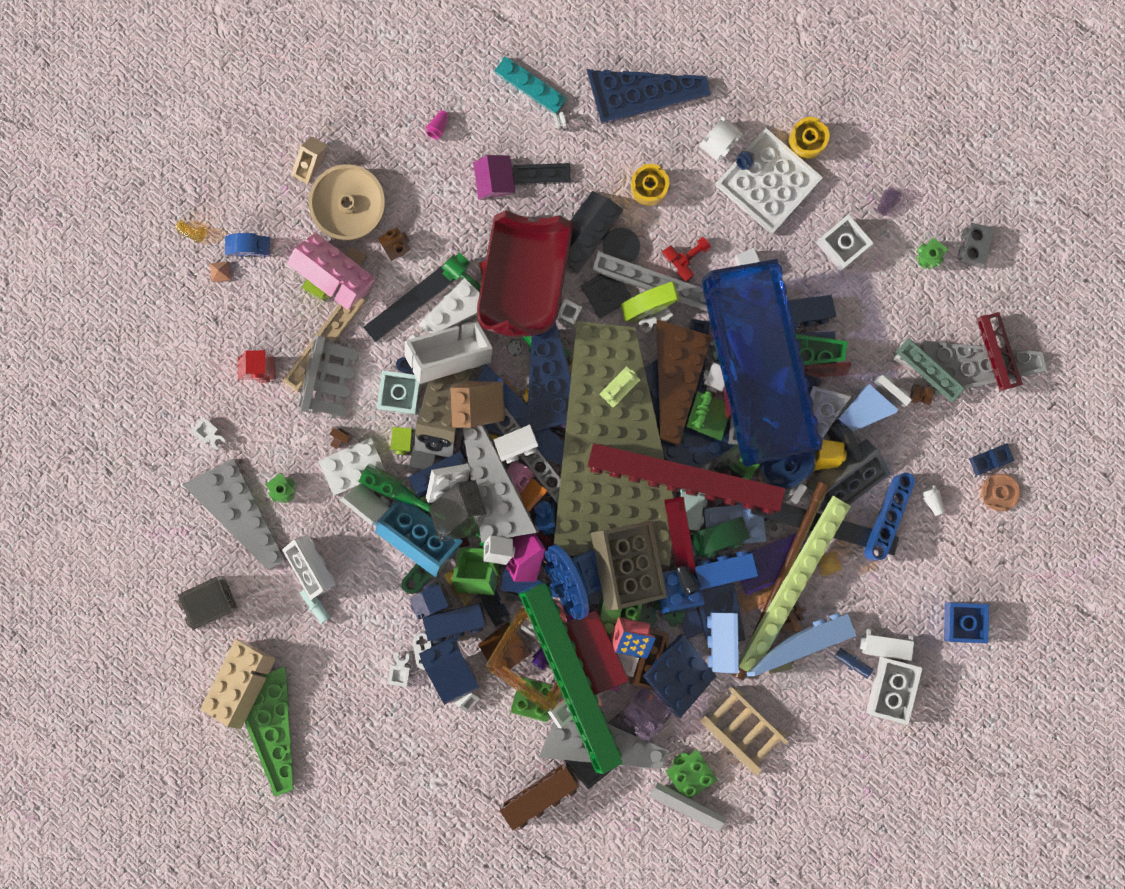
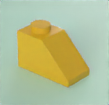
[814,439,847,470]

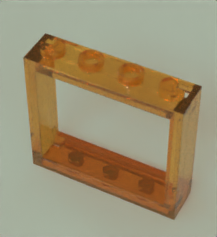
[485,608,562,711]

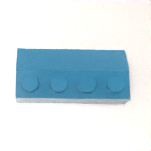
[375,500,462,577]

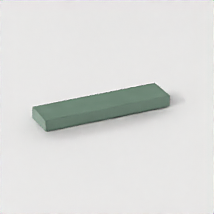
[895,338,966,403]

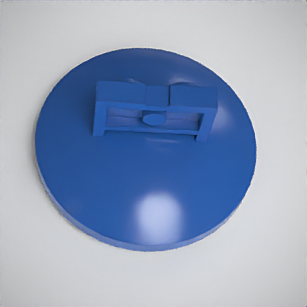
[544,545,602,620]

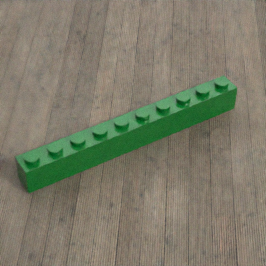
[519,583,623,774]

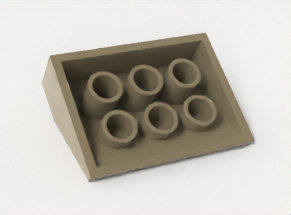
[591,520,667,610]

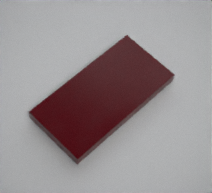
[565,609,629,695]

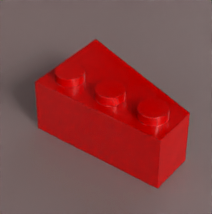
[238,350,276,383]

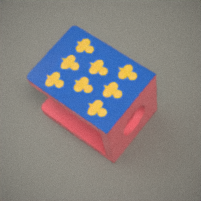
[610,617,655,658]

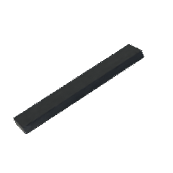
[363,264,455,343]

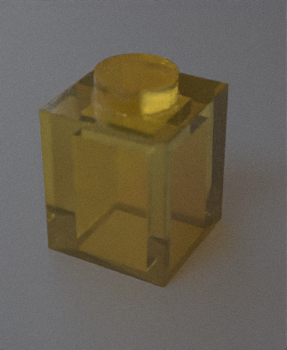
[817,551,842,577]

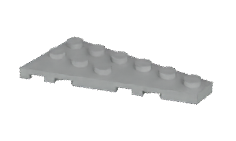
[920,340,1047,396]
[463,425,539,542]
[182,458,286,570]
[538,719,669,769]

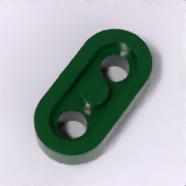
[402,563,432,594]

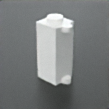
[860,629,914,661]

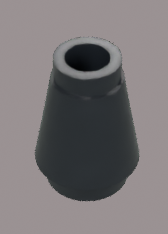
[676,565,700,596]

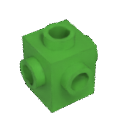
[915,237,948,270]
[265,473,297,504]

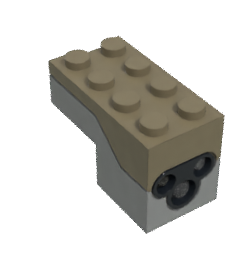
[415,370,471,457]

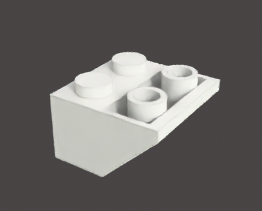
[494,425,539,464]

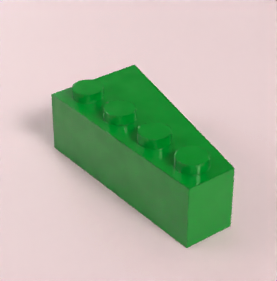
[764,331,848,369]

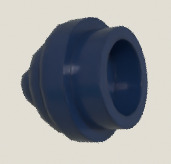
[736,151,755,170]

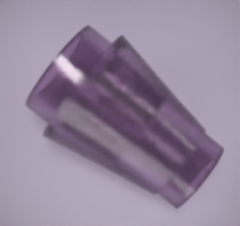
[876,186,902,216]

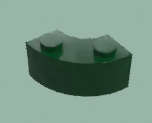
[690,516,750,557]

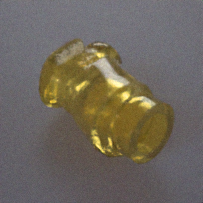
[174,220,207,243]

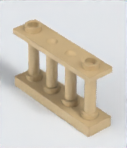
[698,686,788,776]

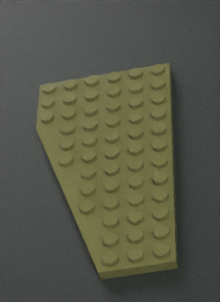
[554,321,673,566]

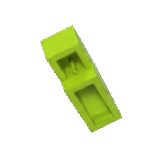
[621,281,680,323]

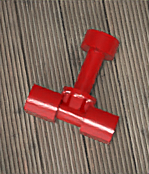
[662,236,711,282]

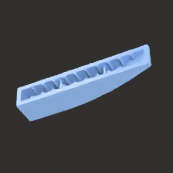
[747,612,856,676]

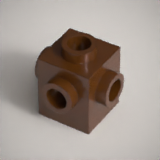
[378,227,411,261]

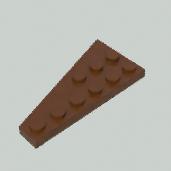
[656,319,712,445]

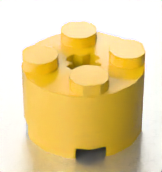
[788,117,830,160]
[630,164,669,206]

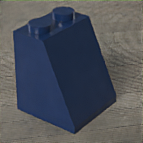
[419,637,480,705]

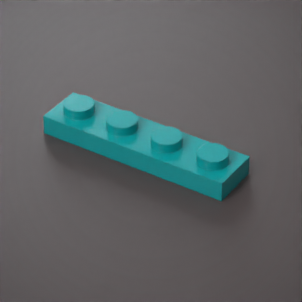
[494,56,567,114]

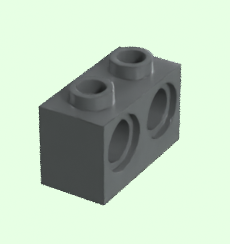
[958,223,994,268]

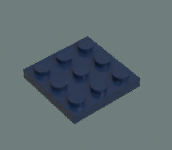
[643,634,716,718]

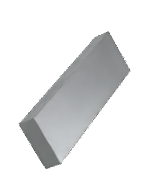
[649,783,727,831]

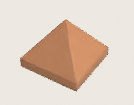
[210,261,231,283]

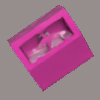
[505,533,545,582]

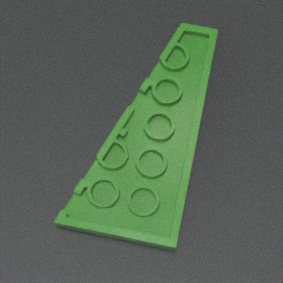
[245,666,294,797]

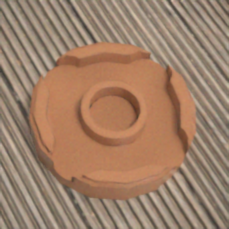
[981,473,1020,512]

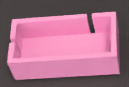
[287,232,376,310]

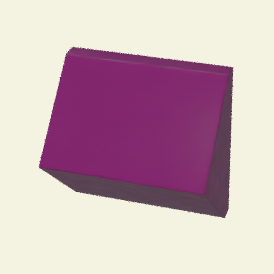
[473,155,516,200]

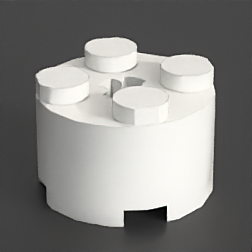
[699,116,743,162]

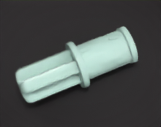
[300,589,331,624]

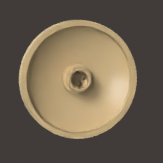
[308,164,386,241]

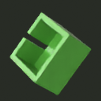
[452,547,502,595]

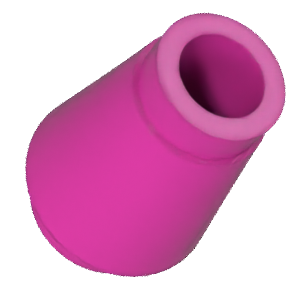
[425,110,449,140]

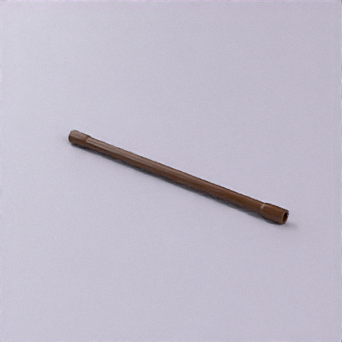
[733,481,830,680]

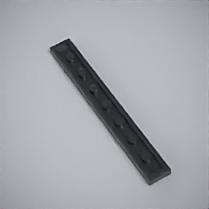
[750,502,899,555]

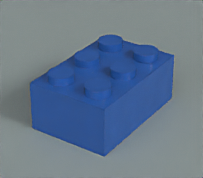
[695,550,759,590]

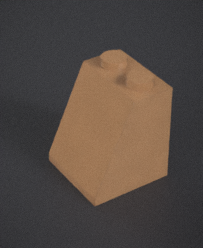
[450,381,505,428]

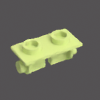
[600,366,640,408]

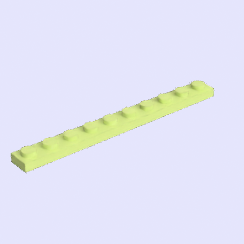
[738,496,851,672]

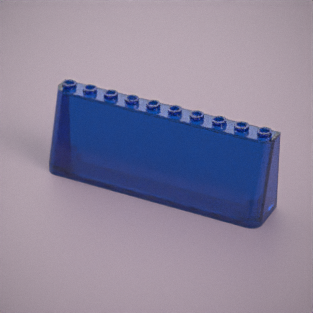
[702,259,823,467]

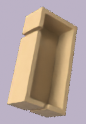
[200,639,276,729]

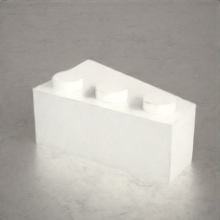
[424,278,480,332]

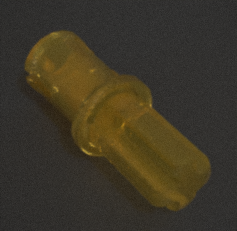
[443,569,473,606]

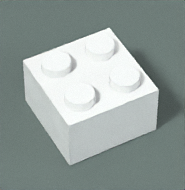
[816,214,873,272]

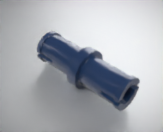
[834,648,874,679]

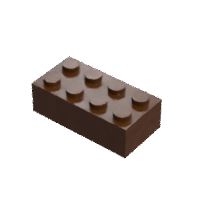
[499,762,579,831]

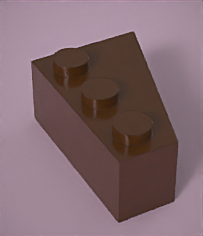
[630,628,669,691]

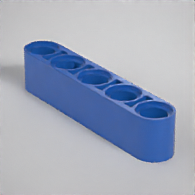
[864,472,915,562]

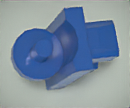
[534,500,557,535]

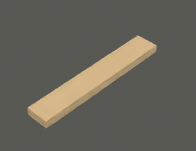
[282,298,366,392]

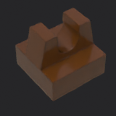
[329,426,354,449]

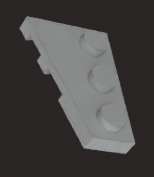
[797,386,851,448]

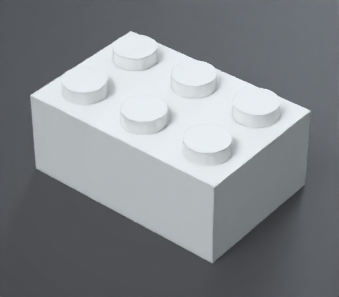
[866,656,922,725]

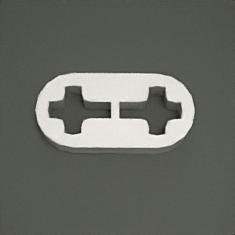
[413,633,432,670]

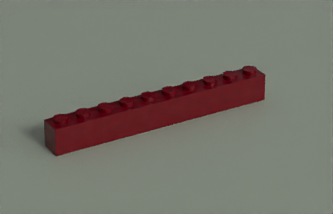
[587,443,785,515]

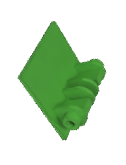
[686,391,728,441]
[510,677,557,723]

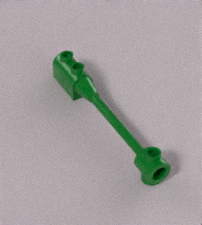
[442,253,571,359]
[359,463,486,547]

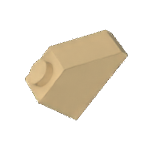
[291,136,328,184]

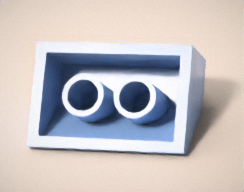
[707,612,739,673]

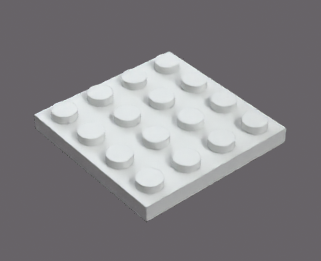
[715,128,823,235]

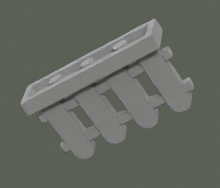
[297,336,359,419]

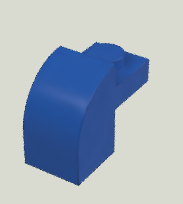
[225,233,270,257]

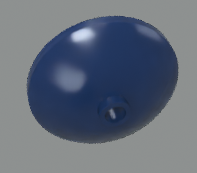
[760,438,816,490]

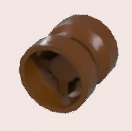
[910,384,934,405]

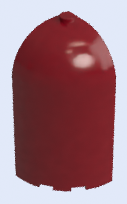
[477,210,574,337]

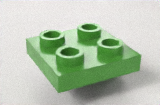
[665,749,717,799]

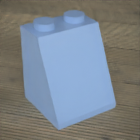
[835,384,898,432]

